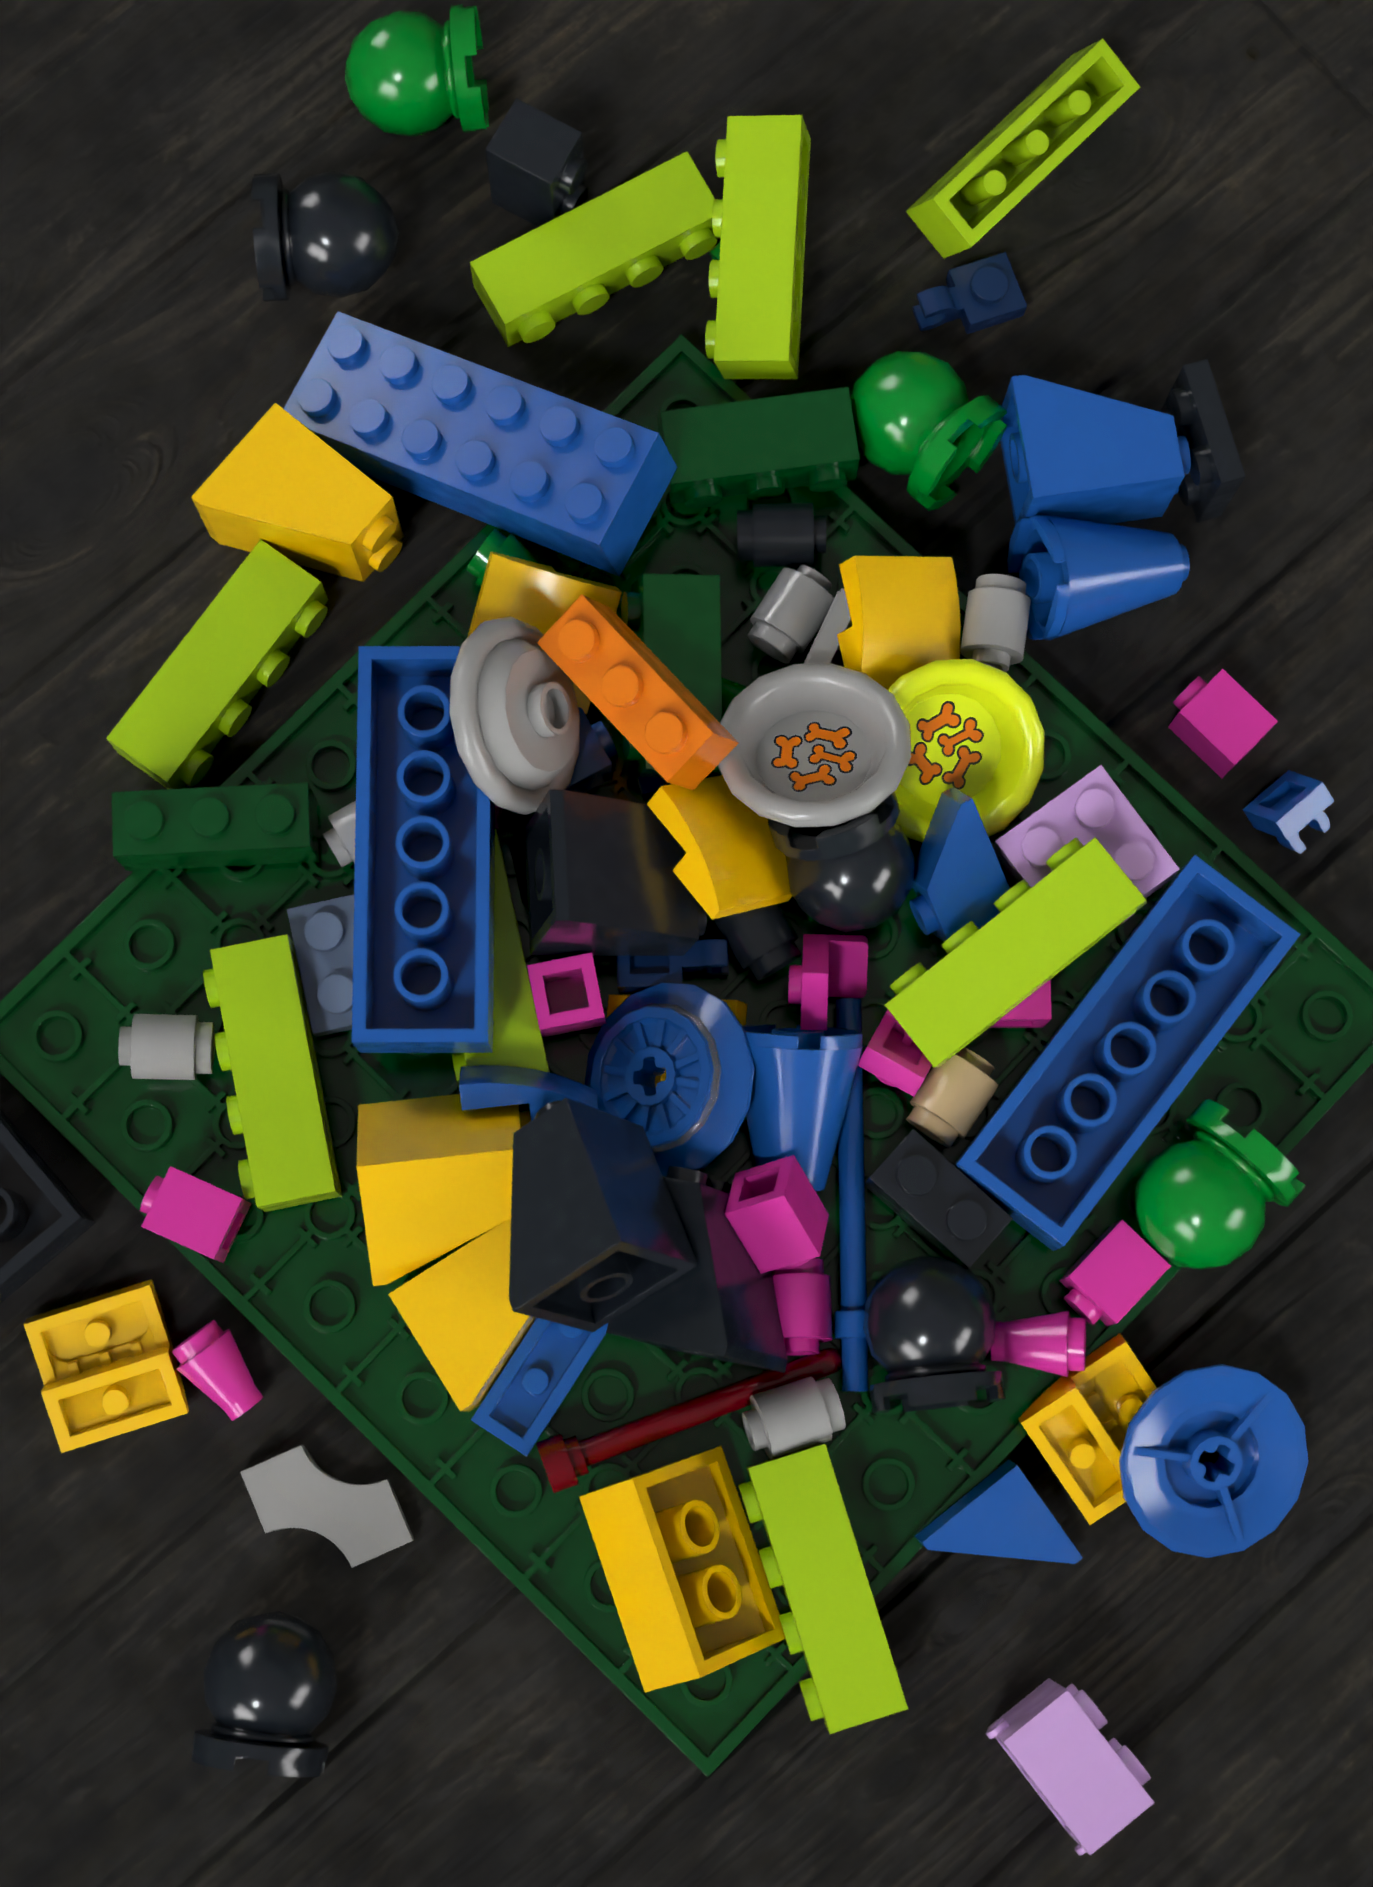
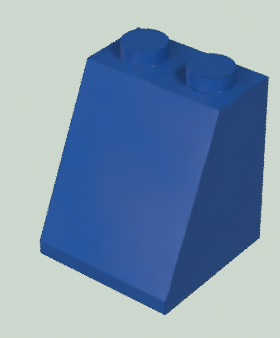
[1000,375,1191,525]

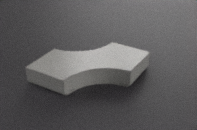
[240,1445,414,1568]

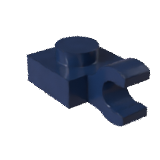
[912,252,1027,334]
[617,939,729,993]

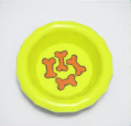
[888,659,1045,843]

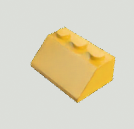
[579,1446,785,1692]

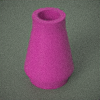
[991,1311,1086,1377]
[171,1320,264,1421]

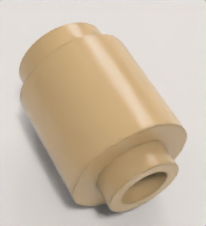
[906,1047,998,1148]

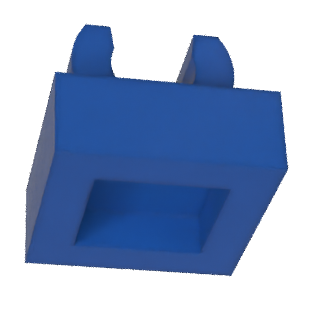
[1243,770,1334,853]

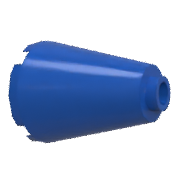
[1007,514,1190,640]
[742,1024,863,1191]

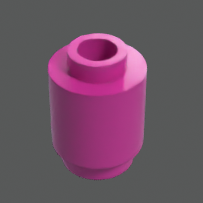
[771,1258,832,1356]

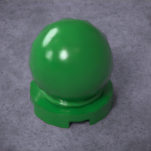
[345,4,489,137]
[850,351,1008,511]
[1135,1099,1305,1270]

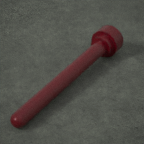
[536,1348,842,1493]

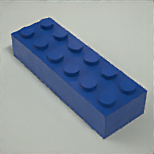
[283,311,678,577]
[352,646,495,1053]
[954,855,1301,1251]

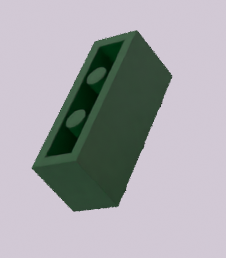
[660,387,860,508]
[621,573,722,778]
[112,782,319,871]

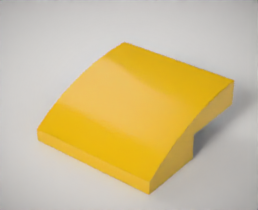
[467,551,622,714]
[837,556,961,690]
[647,775,792,920]
[23,1279,189,1453]
[1018,1333,1157,1525]

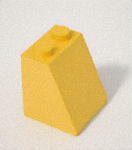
[191,402,403,582]
[357,1094,531,1286]
[388,1219,536,1412]

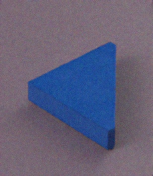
[915,1460,1083,1564]

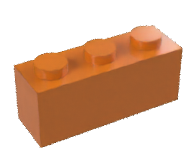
[537,595,739,790]

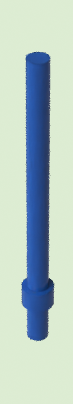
[834,998,869,1392]

